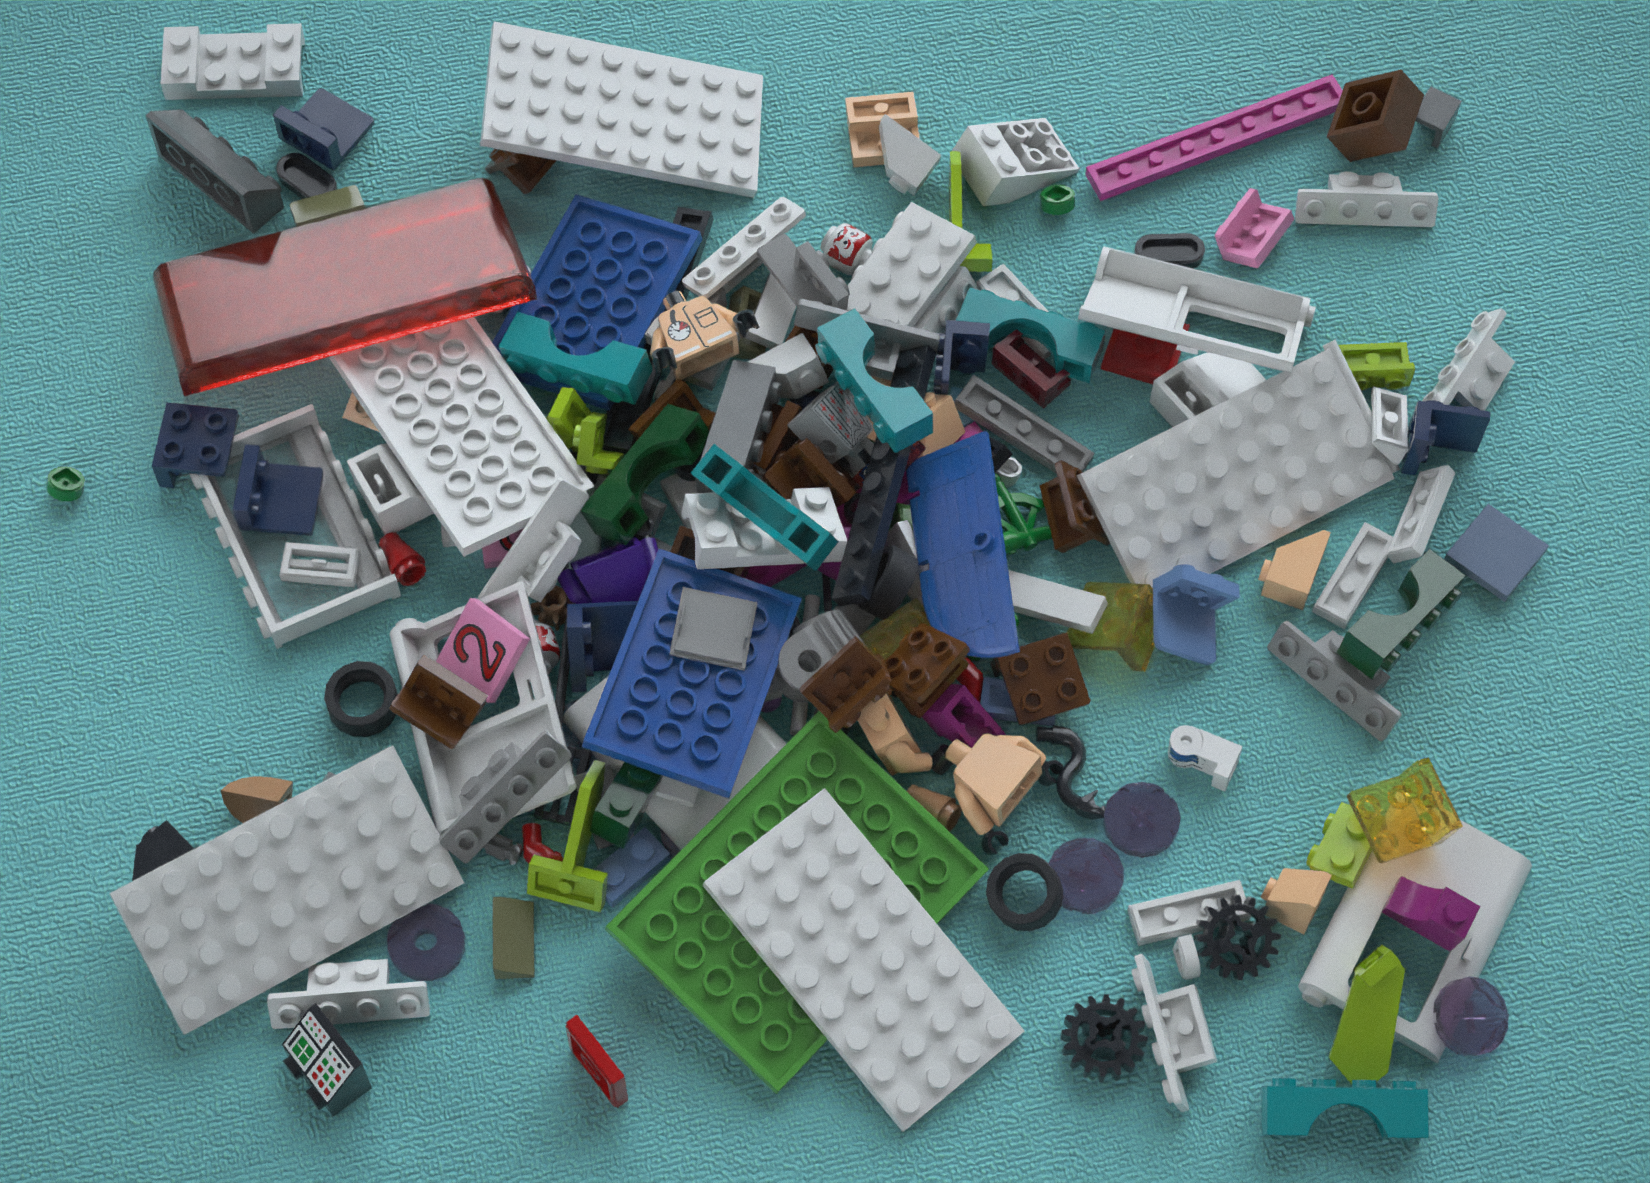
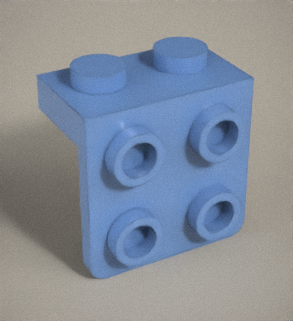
[1153,564,1240,665]

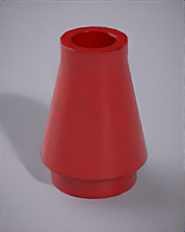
[379,532,426,586]

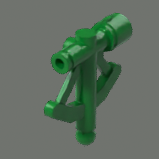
[995,473,1052,555]

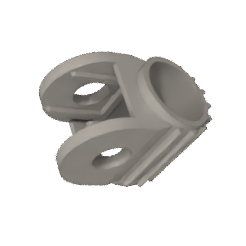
[775,609,865,702]

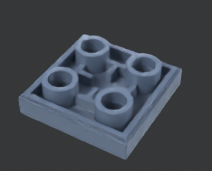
[1444,504,1549,602]

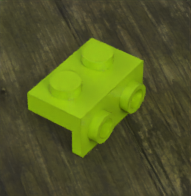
[1338,342,1415,391]
[573,412,624,474]
[1306,802,1385,889]

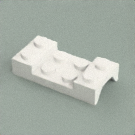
[161,23,305,100]
[681,487,847,569]

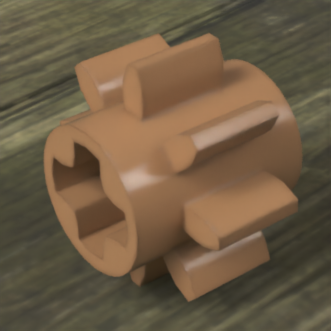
[530,586,574,631]

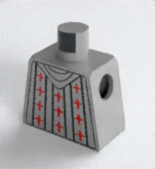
[788,382,873,472]

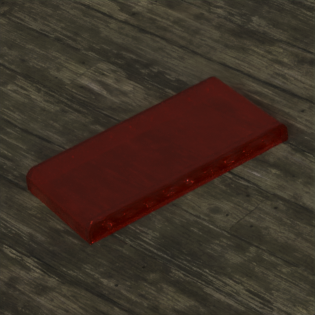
[153,178,537,397]

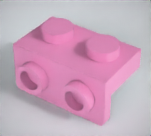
[1215,188,1294,269]

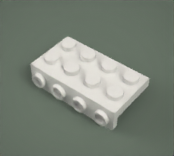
[847,202,977,327]

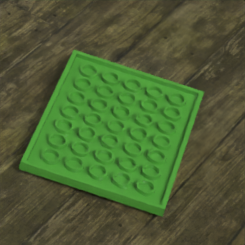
[605,711,989,1094]

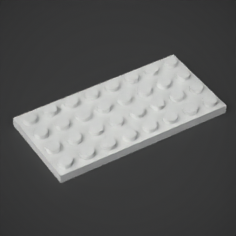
[480,21,763,198]
[323,285,594,557]
[1077,348,1395,608]
[109,746,464,1035]
[703,788,1025,1132]

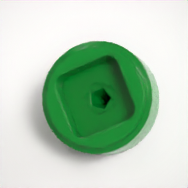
[1040,185,1075,215]
[46,466,85,501]

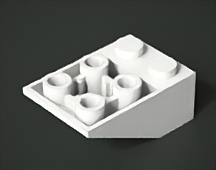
[952,118,1079,206]
[1150,352,1266,427]
[347,443,434,535]

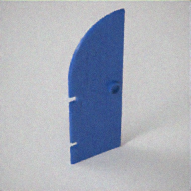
[905,431,1020,658]

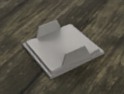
[669,587,757,671]

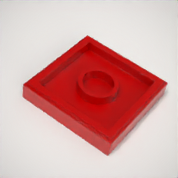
[1101,323,1190,385]
[565,1015,628,1108]

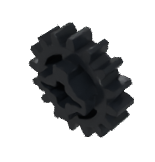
[1193,894,1281,980]
[1060,994,1148,1082]

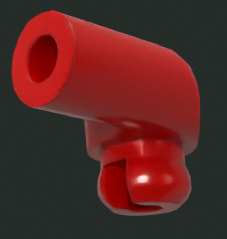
[957,657,984,703]
[522,823,563,864]

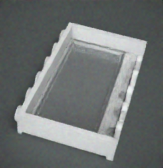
[189,404,401,649]

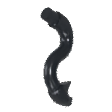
[1036,725,1105,820]

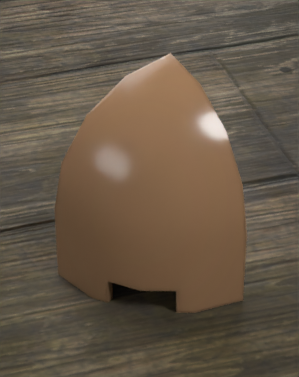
[221,776,293,823]

